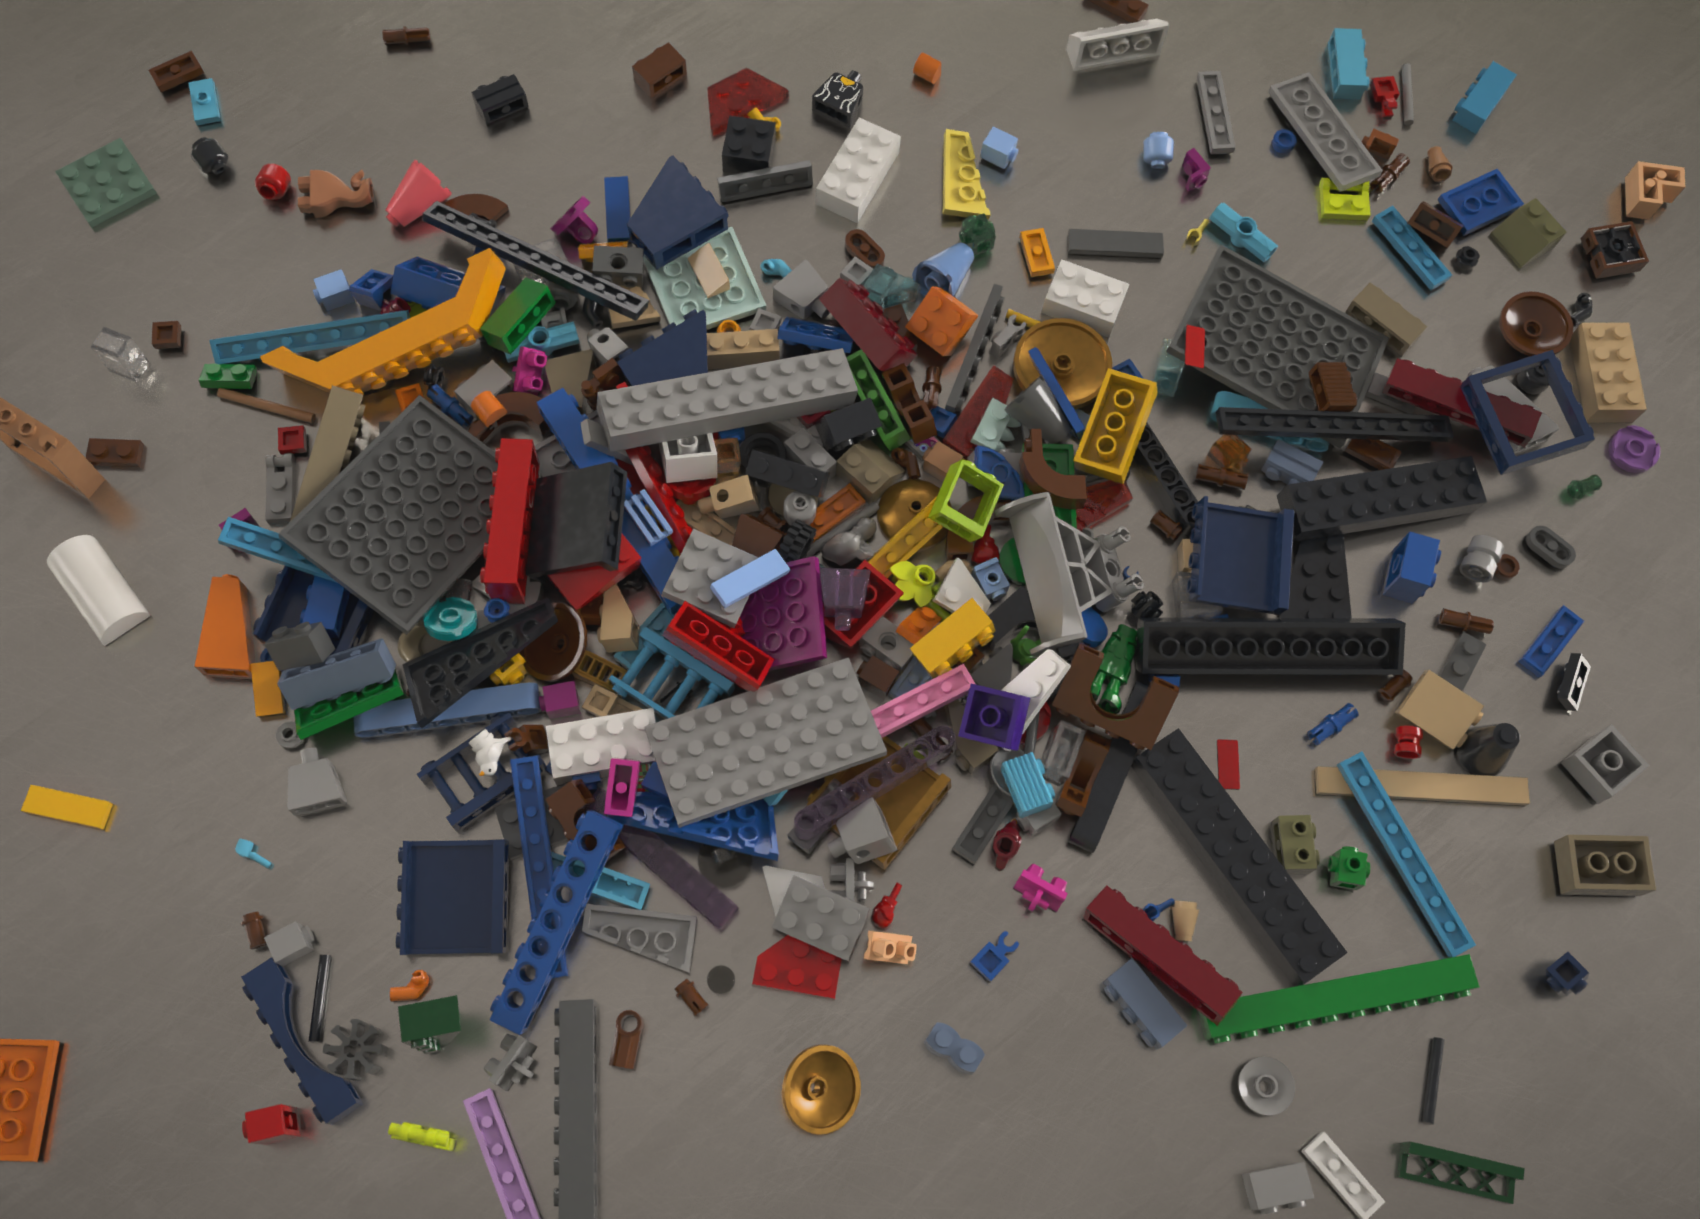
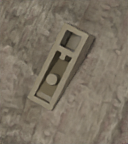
[944,699,999,775]

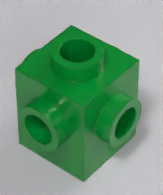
[1327,846,1370,891]

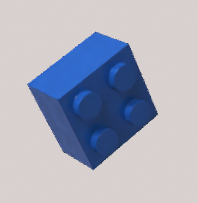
[1383,531,1441,604]

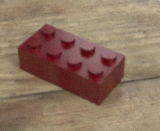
[819,278,918,371]

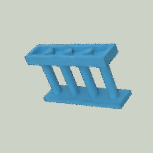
[609,627,735,719]

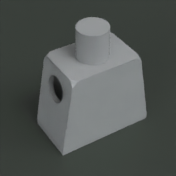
[773,259,830,319]
[587,328,629,382]
[287,748,347,816]
[827,797,898,864]

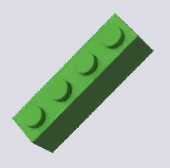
[846,349,912,451]

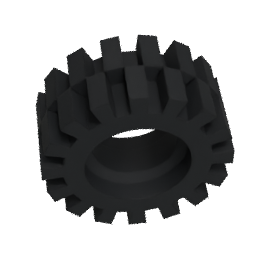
[778,520,816,563]

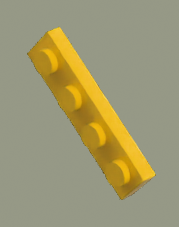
[867,497,948,578]

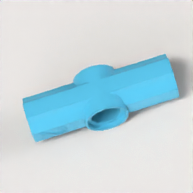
[1209,203,1278,262]
[505,321,580,363]

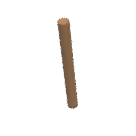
[217,388,316,423]

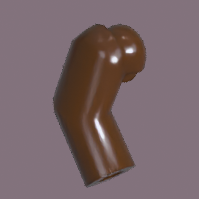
[891,448,921,479]

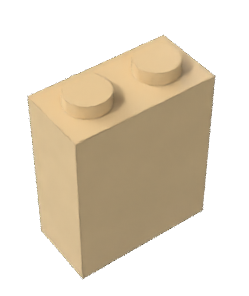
[1395,670,1484,749]

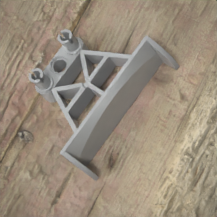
[995,492,1144,656]

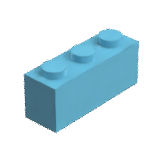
[1328,28,1370,100]

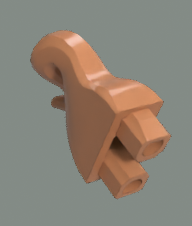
[298,170,374,218]

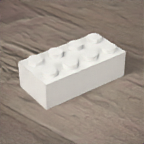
[816,118,901,223]
[546,708,656,785]

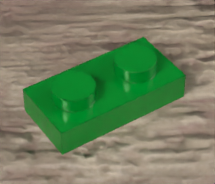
[199,363,257,389]

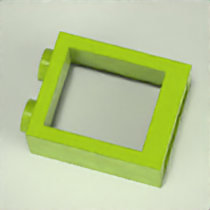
[928,459,1004,542]

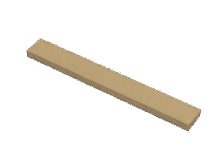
[1315,766,1530,806]

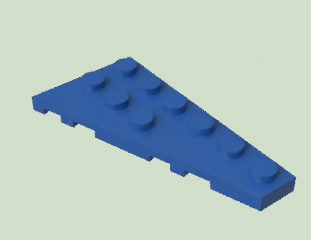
[607,792,779,861]

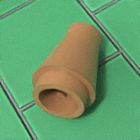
[1427,146,1453,182]

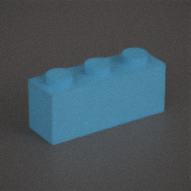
[1452,61,1517,134]

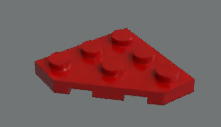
[752,935,842,1000]

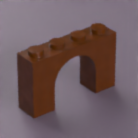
[1052,643,1179,750]

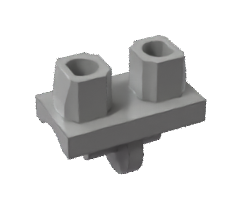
[830,858,874,901]
[484,1034,537,1091]

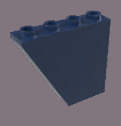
[627,155,729,270]
[617,309,708,386]

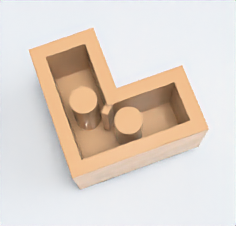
[1625,161,1685,220]

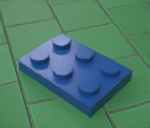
[1438,168,1524,236]
[777,317,855,354]

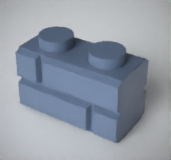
[1261,439,1323,484]

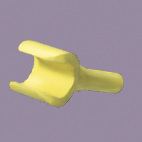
[1186,219,1209,246]

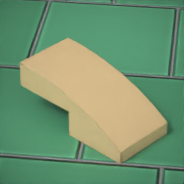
[582,684,643,717]

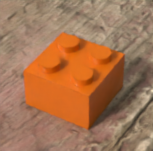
[905,286,979,356]

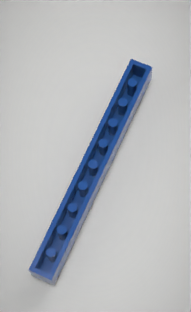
[536,388,682,616]

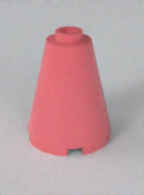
[385,159,452,227]

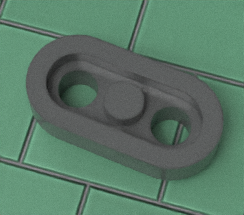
[1526,526,1576,568]

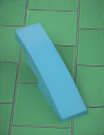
[551,851,650,910]

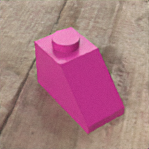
[604,758,641,817]

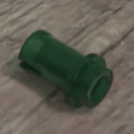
[1567,475,1602,499]

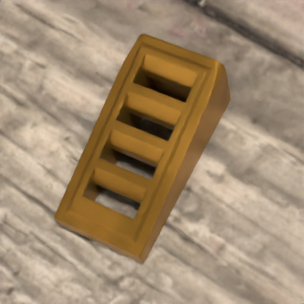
[572,650,628,697]

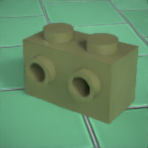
[1271,815,1320,874]

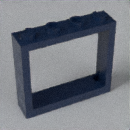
[1460,350,1595,475]

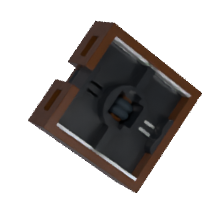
[1580,221,1649,279]

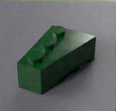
[398,995,461,1054]

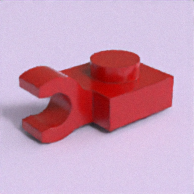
[1369,76,1400,117]

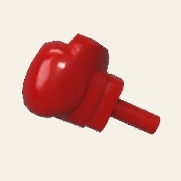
[971,524,1000,564]
[871,882,902,928]

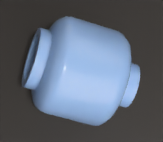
[1143,132,1174,169]

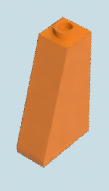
[194,574,256,678]

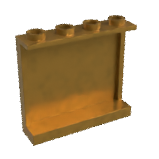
[807,736,951,870]

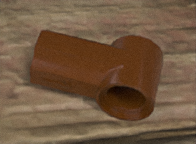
[609,1010,644,1069]

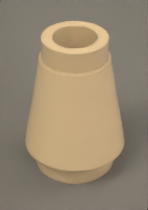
[1172,901,1199,941]

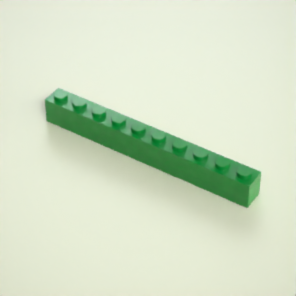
[1197,954,1480,1044]

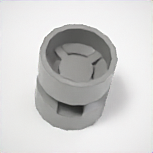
[1459,535,1505,583]

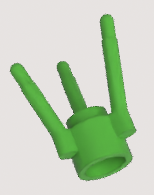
[1010,625,1041,666]

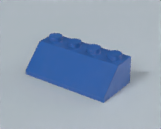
[391,257,506,318]

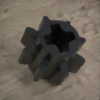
[1131,591,1163,619]

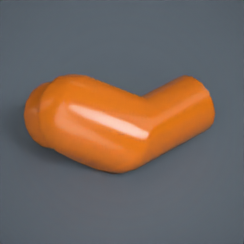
[390,970,429,1002]

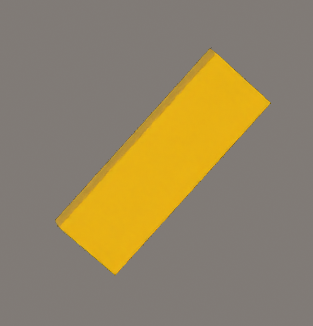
[21,785,113,830]

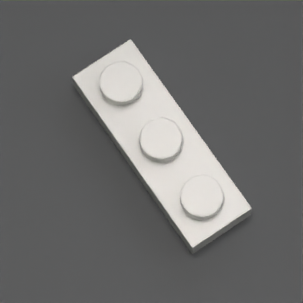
[1301,1132,1385,1219]

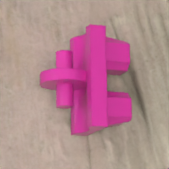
[512,346,547,396]
[1013,863,1068,912]

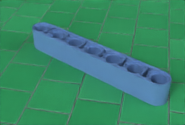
[354,682,541,737]

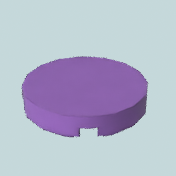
[1608,425,1660,473]

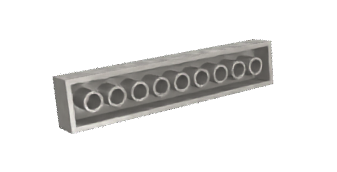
[597,348,858,452]

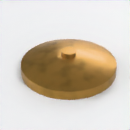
[1013,318,1112,409]

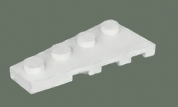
[1001,649,1071,751]

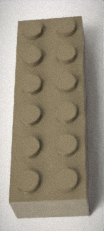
[289,385,366,523]

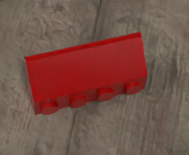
[662,601,775,692]

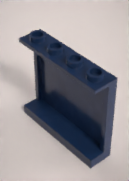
[1187,496,1294,615]
[253,566,375,655]
[396,839,509,955]

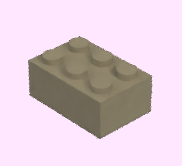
[1554,835,1656,896]

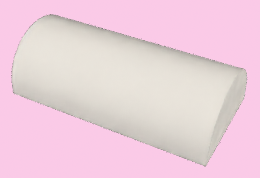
[47,535,151,646]

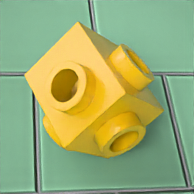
[488,653,527,686]

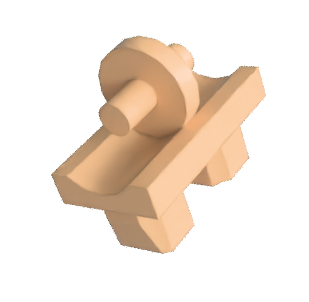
[864,930,917,964]

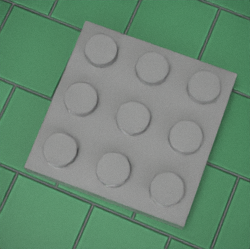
[661,528,758,628]

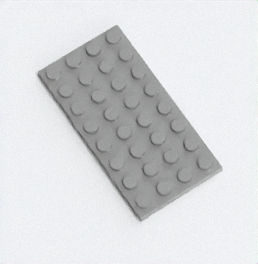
[644,657,887,828]

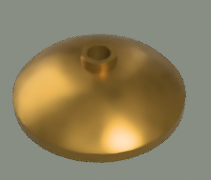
[877,479,952,550]
[782,1045,861,1134]

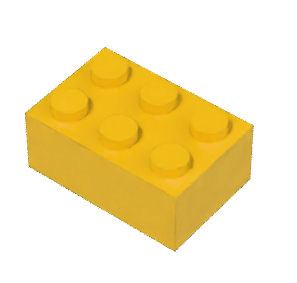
[910,598,995,679]

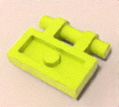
[388,1122,457,1151]

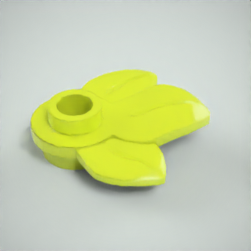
[890,561,935,608]

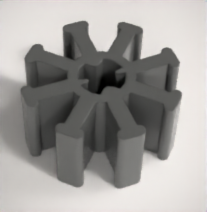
[323,1019,388,1081]

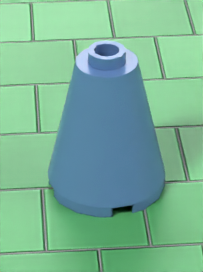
[912,243,974,297]

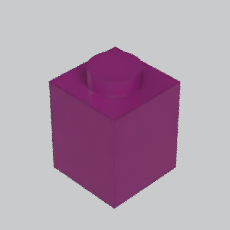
[539,681,581,719]

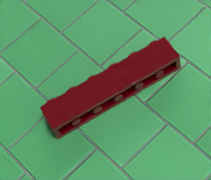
[1382,358,1542,447]
[1083,885,1243,1026]

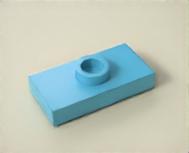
[188,78,221,126]

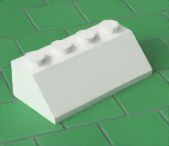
[1066,19,1169,71]

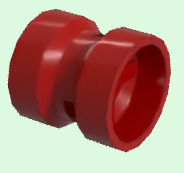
[1394,726,1423,759]

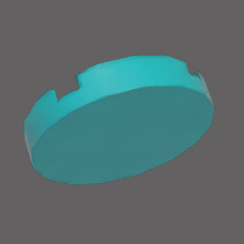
[423,597,478,641]

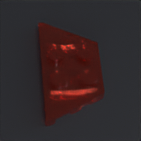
[707,68,789,135]

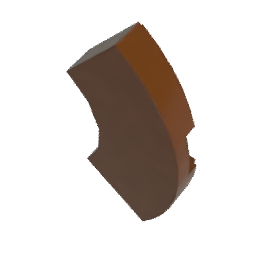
[443,194,509,221]

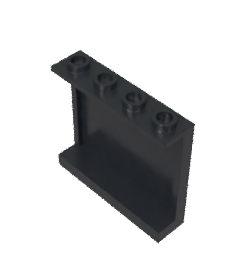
[525,462,627,584]

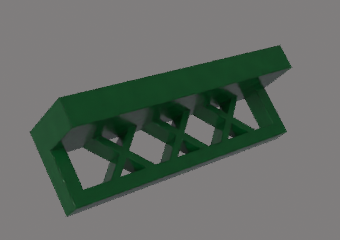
[1397,1141,1525,1204]

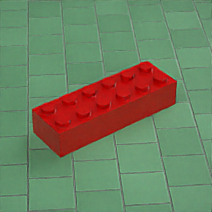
[480,438,540,604]

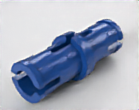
[427,384,474,428]
[1307,703,1359,745]

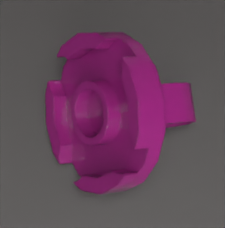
[550,195,598,244]

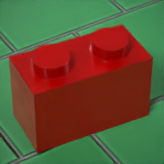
[242,1104,301,1145]

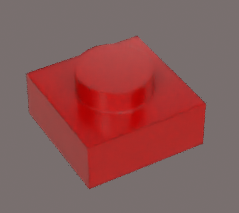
[278,425,307,455]

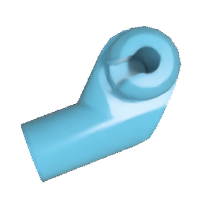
[761,259,792,278]

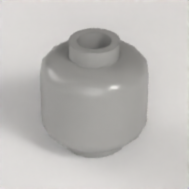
[783,491,817,526]

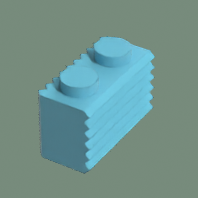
[1001,752,1055,818]

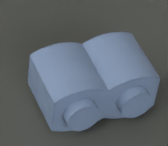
[924,1022,985,1075]

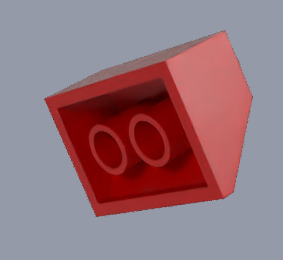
[823,560,904,649]

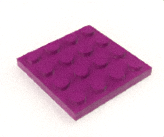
[740,556,827,671]

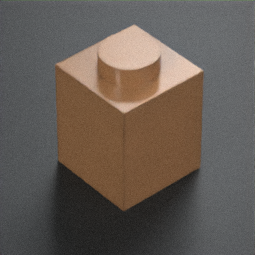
[922,441,963,482]

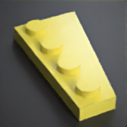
[943,129,991,220]

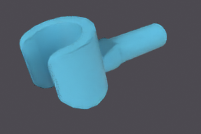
[235,839,272,869]

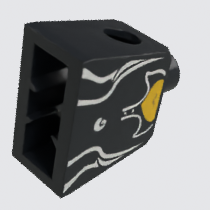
[812,70,864,128]

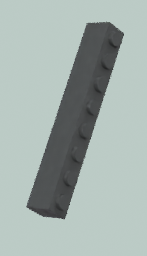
[553,999,598,1219]

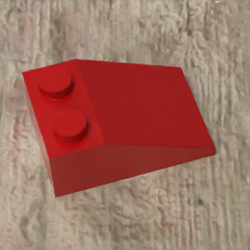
[547,534,641,611]

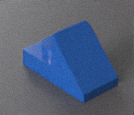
[349,269,393,310]

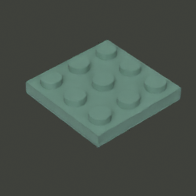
[55,138,157,228]

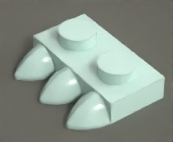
[970,398,1021,452]

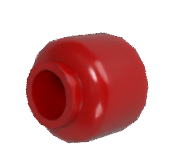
[255,163,291,200]

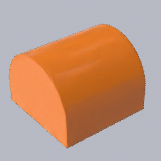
[913,53,941,84]
[471,391,507,427]

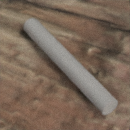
[1401,63,1414,125]

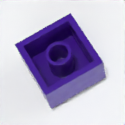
[958,683,1031,751]

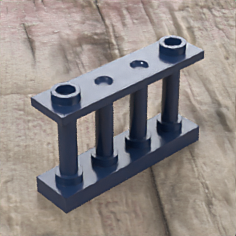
[417,712,547,832]

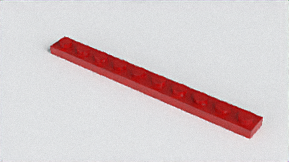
[625,445,745,637]

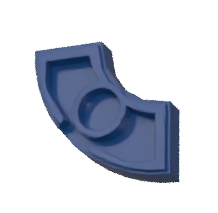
[974,445,1024,501]

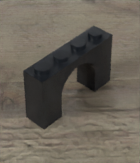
[986,586,1087,705]

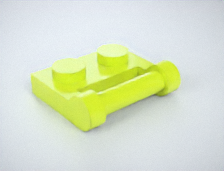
[1319,178,1371,221]

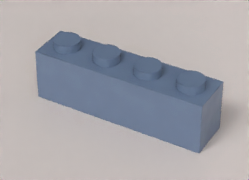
[277,638,396,710]

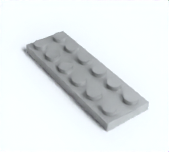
[1268,72,1383,192]

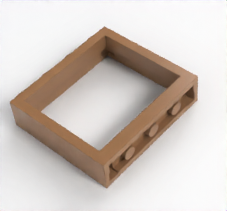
[0,397,105,499]

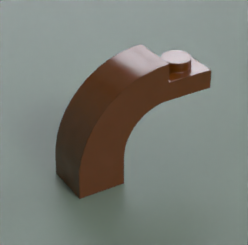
[468,392,550,443]
[1019,429,1087,509]
[945,495,1012,562]
[1056,730,1112,817]

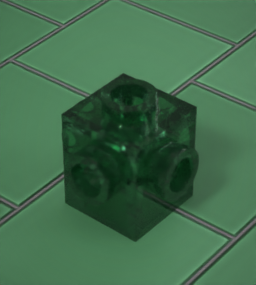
[959,213,996,256]

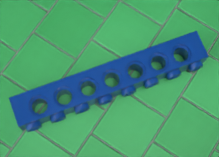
[489,811,623,1035]

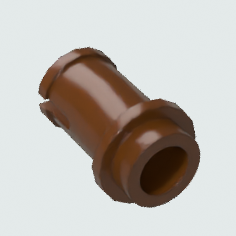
[1150,509,1184,540]
[1379,669,1413,702]
[240,911,267,950]
[674,978,709,1016]

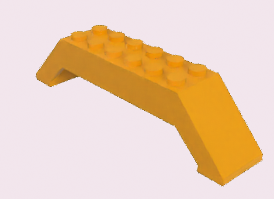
[260,248,506,395]

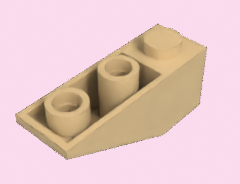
[597,583,640,653]

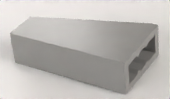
[1467,365,1559,454]

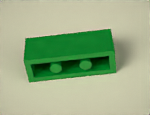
[480,277,556,355]

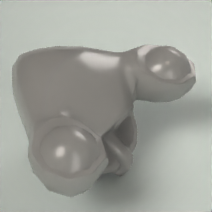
[822,518,877,566]

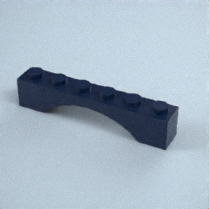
[241,957,363,1125]

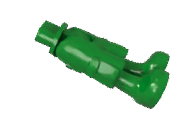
[1091,624,1137,714]

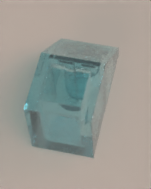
[863,264,920,308]
[1152,338,1185,397]

